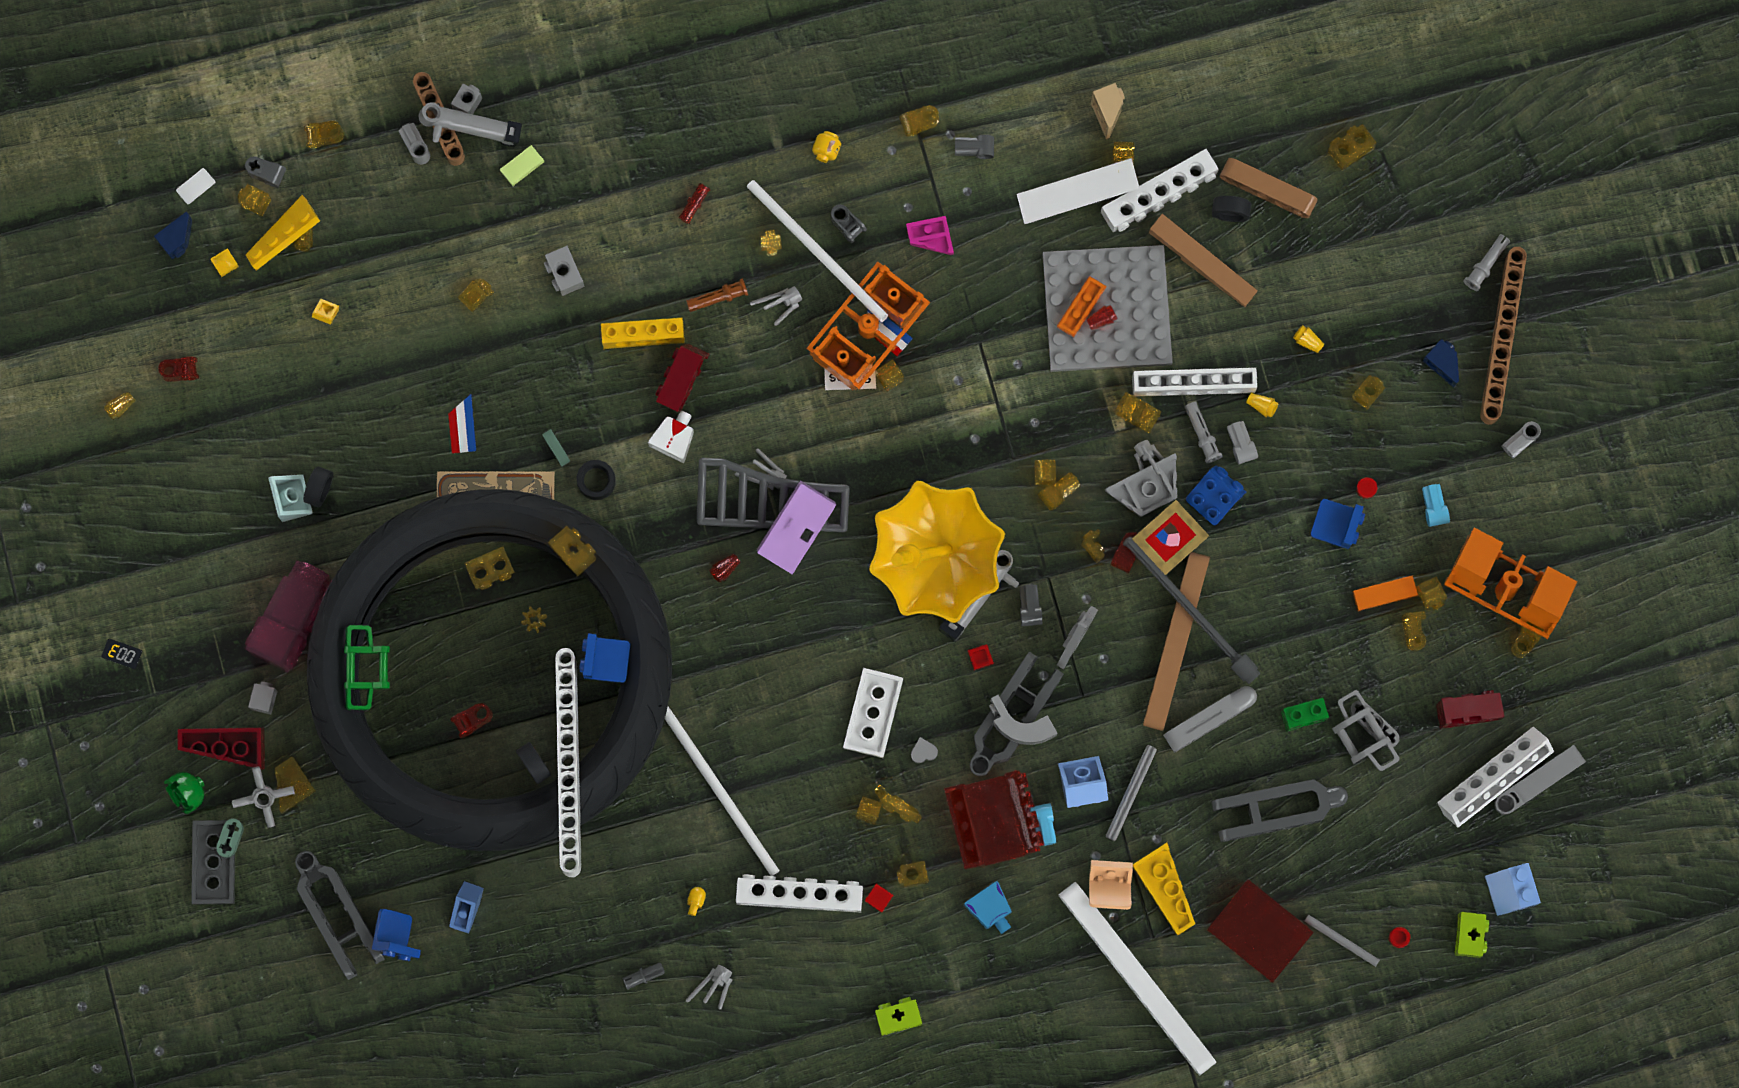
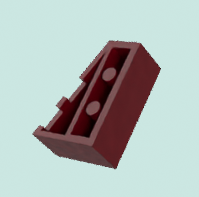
[656,344,710,412]
[1436,690,1504,729]

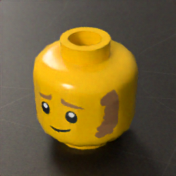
[812,131,841,163]

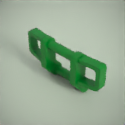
[344,625,390,710]

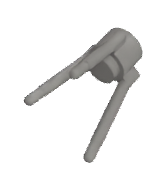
[750,286,802,326]
[1134,440,1165,475]
[735,449,787,490]
[686,965,732,1009]

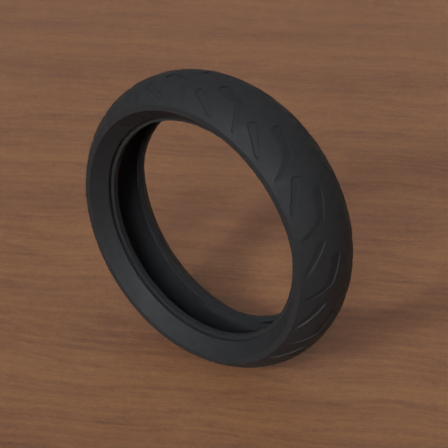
[307,489,672,851]

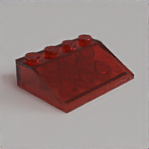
[1207,880,1314,983]

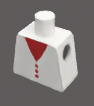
[648,411,694,463]

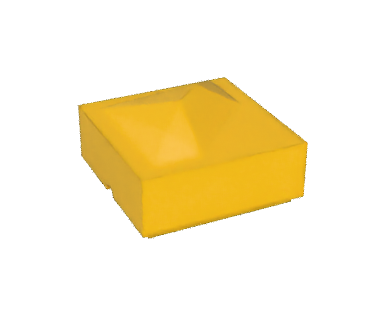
[211,248,239,277]
[312,299,339,325]

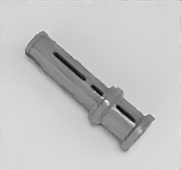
[1464,234,1510,291]
[1184,402,1223,463]

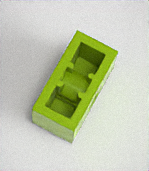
[1455,912,1489,958]
[875,997,922,1036]

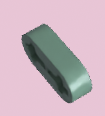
[542,429,570,467]
[216,819,244,858]

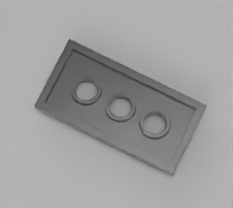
[192,820,236,905]

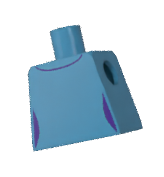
[964,881,1012,934]

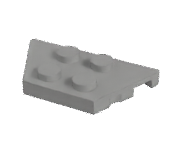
[1105,453,1177,517]
[1057,606,1098,669]

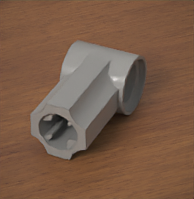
[398,123,430,165]
[1227,421,1258,464]
[1502,421,1541,459]

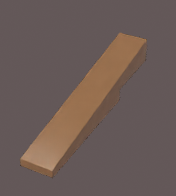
[1149,214,1258,307]

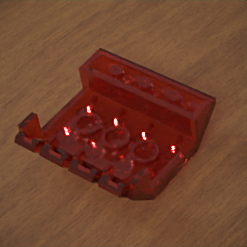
[944,770,1044,869]

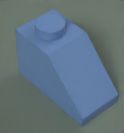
[449,881,484,934]

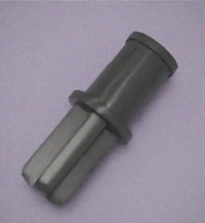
[622,963,665,990]

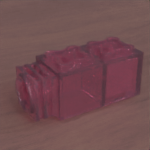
[245,560,332,673]

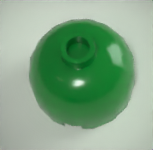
[164,772,204,814]

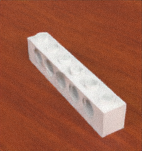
[1101,149,1218,232]
[1132,368,1257,396]
[1437,727,1554,827]
[736,875,863,913]

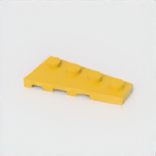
[246,195,320,271]
[1133,843,1195,936]

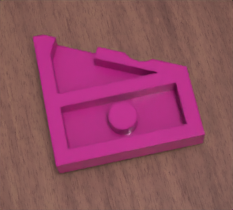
[906,216,954,255]

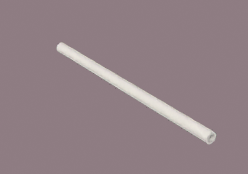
[747,180,888,322]
[665,706,780,876]

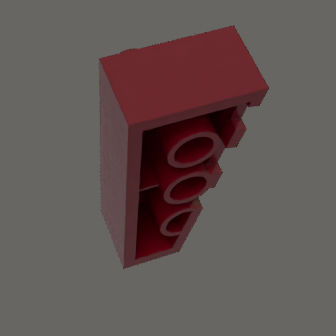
[178,728,265,769]

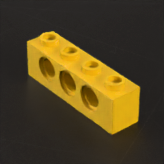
[601,318,685,349]

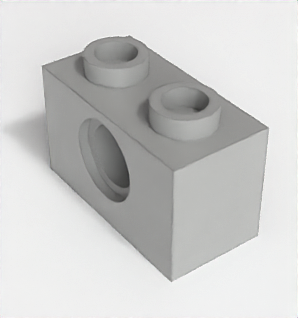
[544,246,585,296]

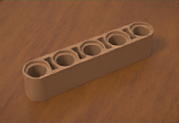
[413,72,465,166]
[1220,158,1318,218]

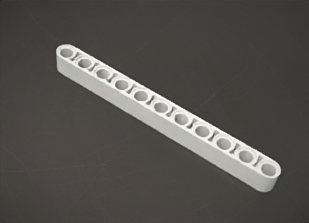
[556,648,581,877]
[1058,882,1216,1076]

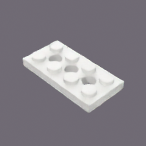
[843,668,903,758]

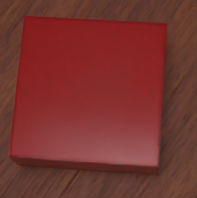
[967,644,994,671]
[865,884,894,913]

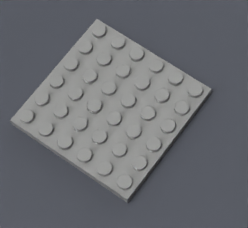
[1043,245,1173,372]

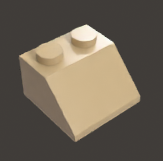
[1091,83,1125,139]

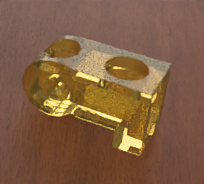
[1402,611,1427,652]

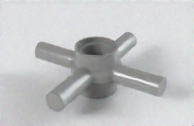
[232,766,295,827]

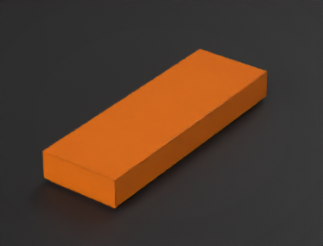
[1057,276,1107,338]
[1353,575,1418,611]

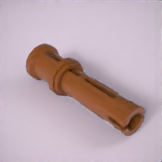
[686,278,748,312]

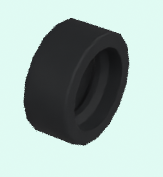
[1212,196,1251,222]
[576,460,616,500]
[303,466,333,507]
[516,742,551,784]

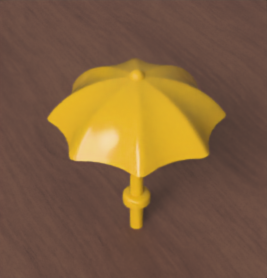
[869,481,1005,623]

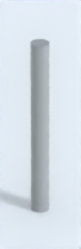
[1304,915,1380,967]

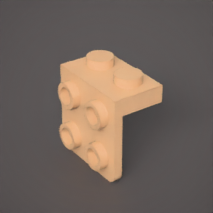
[1089,860,1133,910]

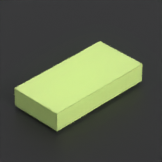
[500,145,544,186]

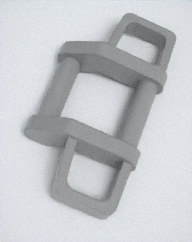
[1332,690,1399,771]

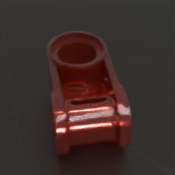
[158,357,199,382]
[1110,532,1137,573]
[450,703,493,738]

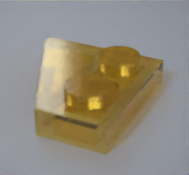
[275,757,316,814]
[875,785,922,824]

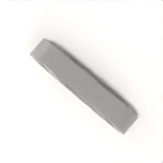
[1349,700,1399,749]

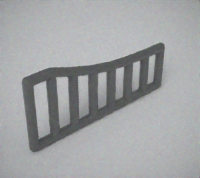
[696,457,850,532]

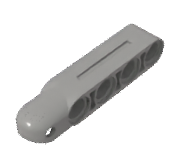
[1163,686,1257,753]
[1494,745,1586,815]

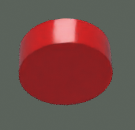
[1356,477,1378,499]
[1389,927,1410,948]

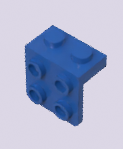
[1186,465,1246,525]
[1311,499,1365,550]
[580,633,630,683]
[372,909,421,961]

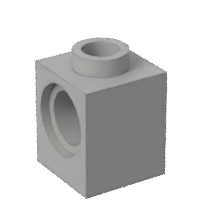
[451,84,482,114]
[248,681,277,715]

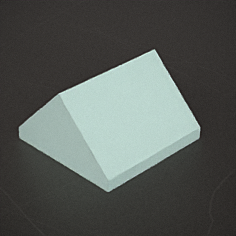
[268,475,313,522]

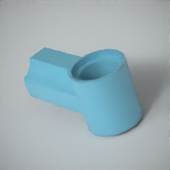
[1422,484,1450,527]
[1030,803,1056,846]

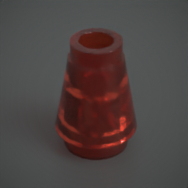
[1086,305,1118,330]
[709,554,740,583]

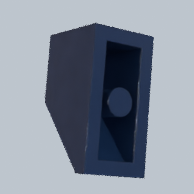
[154,212,192,259]
[1423,339,1459,388]

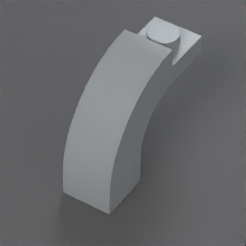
[989,695,1057,745]

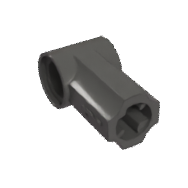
[955,135,994,159]
[1019,584,1042,626]

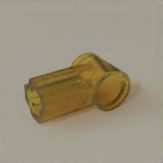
[1038,472,1081,511]

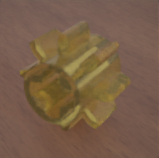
[760,230,782,256]
[521,606,547,633]

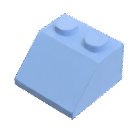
[1058,756,1108,808]
[1485,863,1541,916]

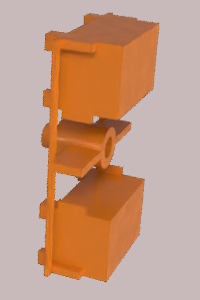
[806,262,930,390]
[1444,527,1578,639]

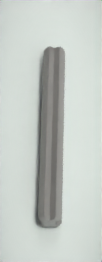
[1106,745,1157,841]

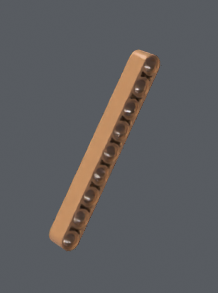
[1480,247,1527,425]
[1143,552,1210,731]

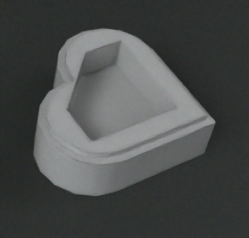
[911,737,938,763]

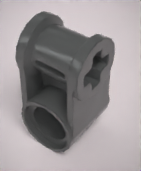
[245,156,286,188]
[830,204,867,243]

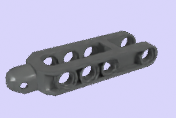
[970,652,1064,776]
[1211,779,1348,842]
[295,851,385,980]

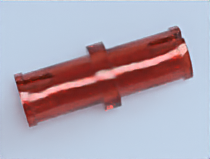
[678,183,710,224]

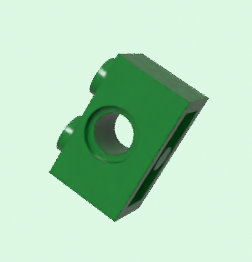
[1281,698,1329,732]

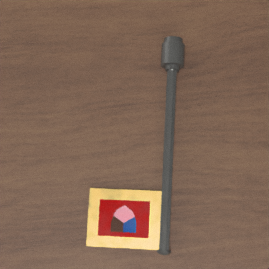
[1123,500,1261,684]

